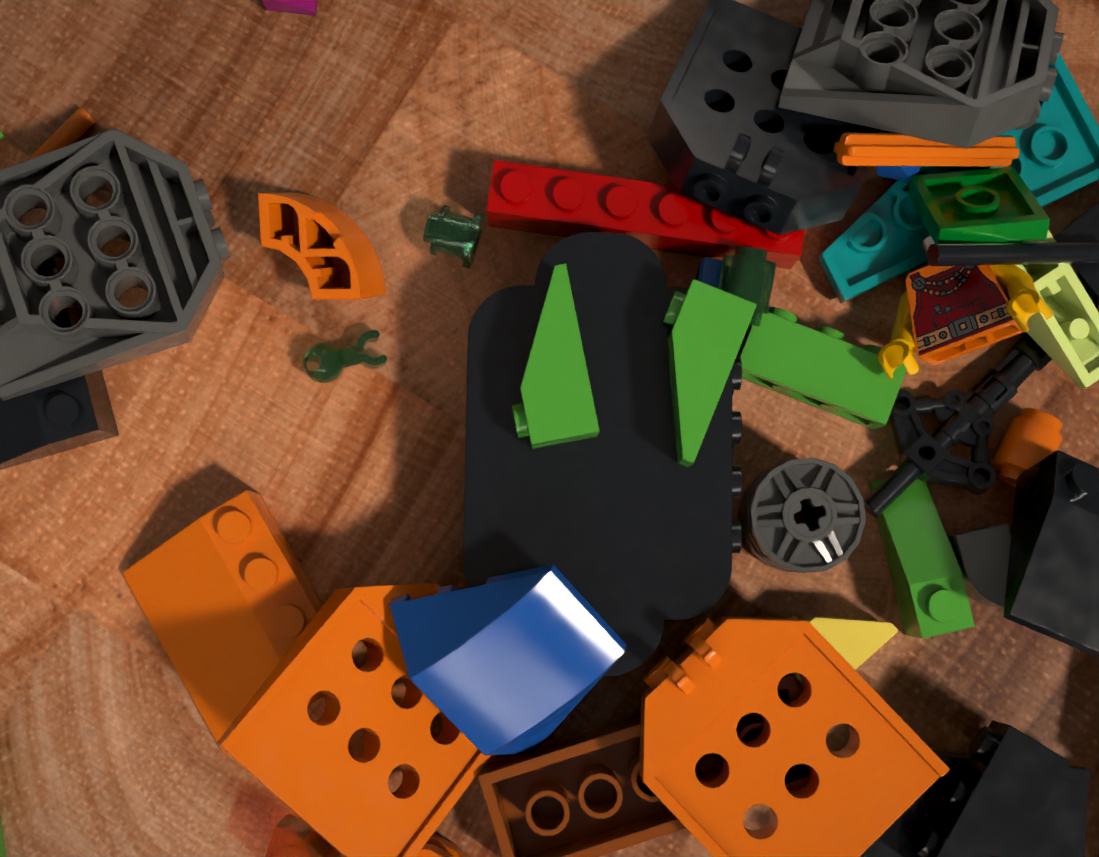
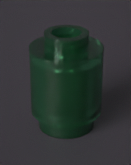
[718,246,777,327]

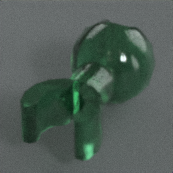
[303,330,387,383]

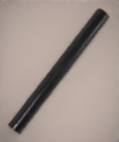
[927,241,1099,266]

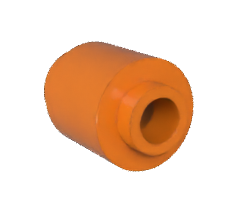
[992,408,1063,487]

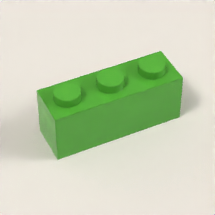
[736,307,907,430]

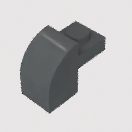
[947,523,1011,608]

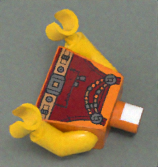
[878,236,1053,379]

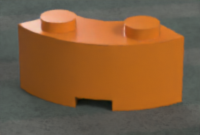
[258,193,386,300]

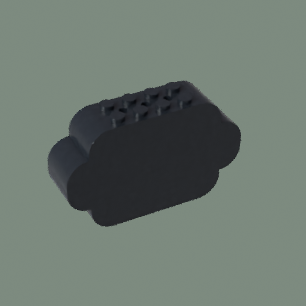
[463,232,742,676]

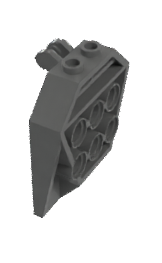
[778,0,1064,148]
[0,129,230,401]

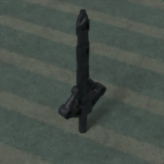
[864,287,1098,518]

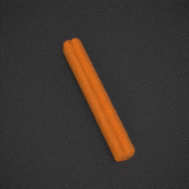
[834,132,1020,167]

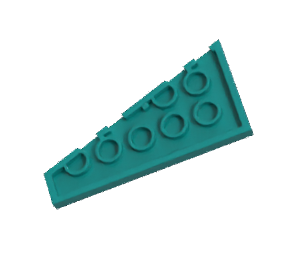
[818,52,1099,304]

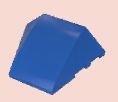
[389,564,626,755]

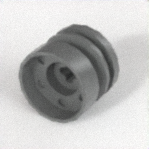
[738,458,866,573]

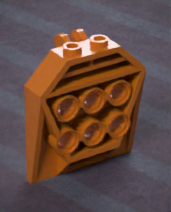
[216,583,491,857]
[639,617,950,857]

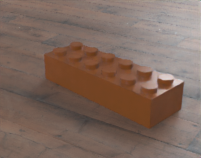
[478,673,810,857]

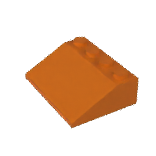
[122,490,360,756]

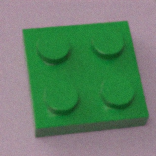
[908,167,1050,244]

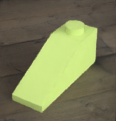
[1016,229,1099,389]

